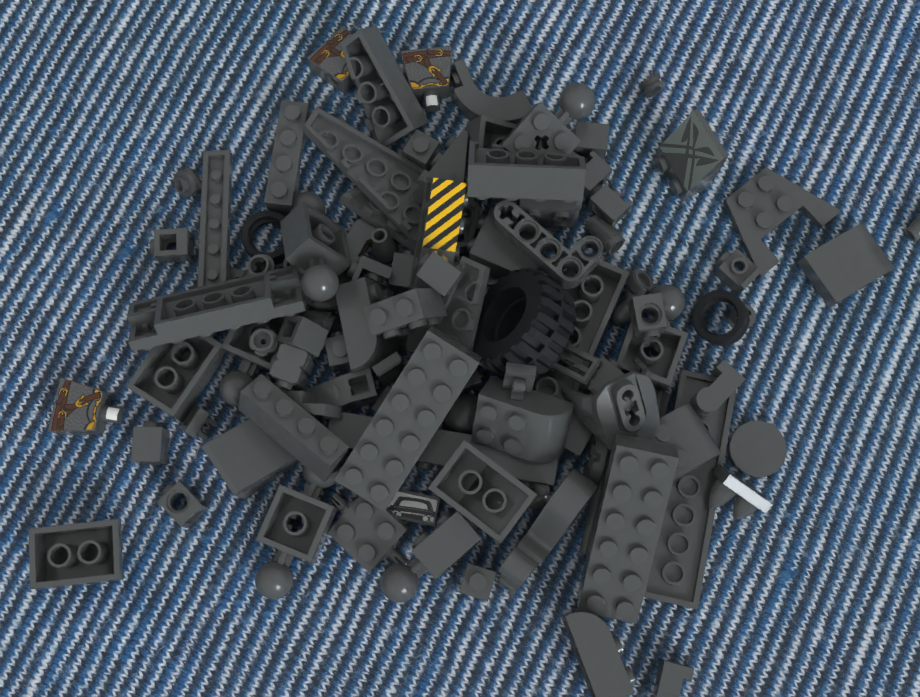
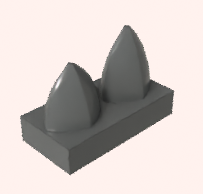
[709,463,773,519]

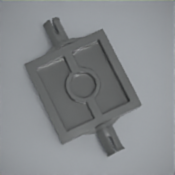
[327,492,410,573]

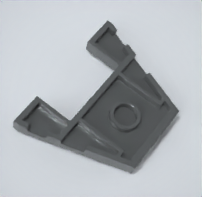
[723,167,841,279]

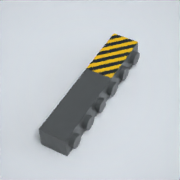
[400,177,468,350]

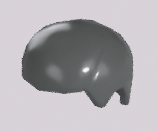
[444,392,478,435]

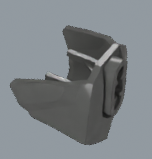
[562,357,660,451]

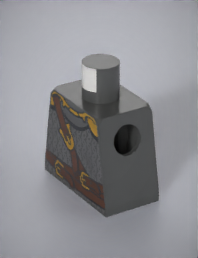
[307,25,357,92]
[401,46,452,112]
[48,378,123,436]

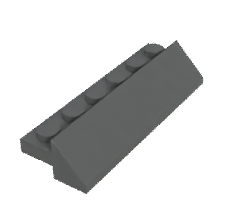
[127,266,307,351]

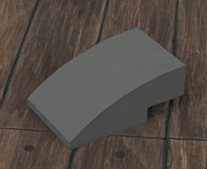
[797,223,895,308]

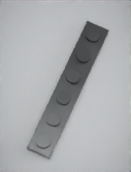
[197,150,233,288]

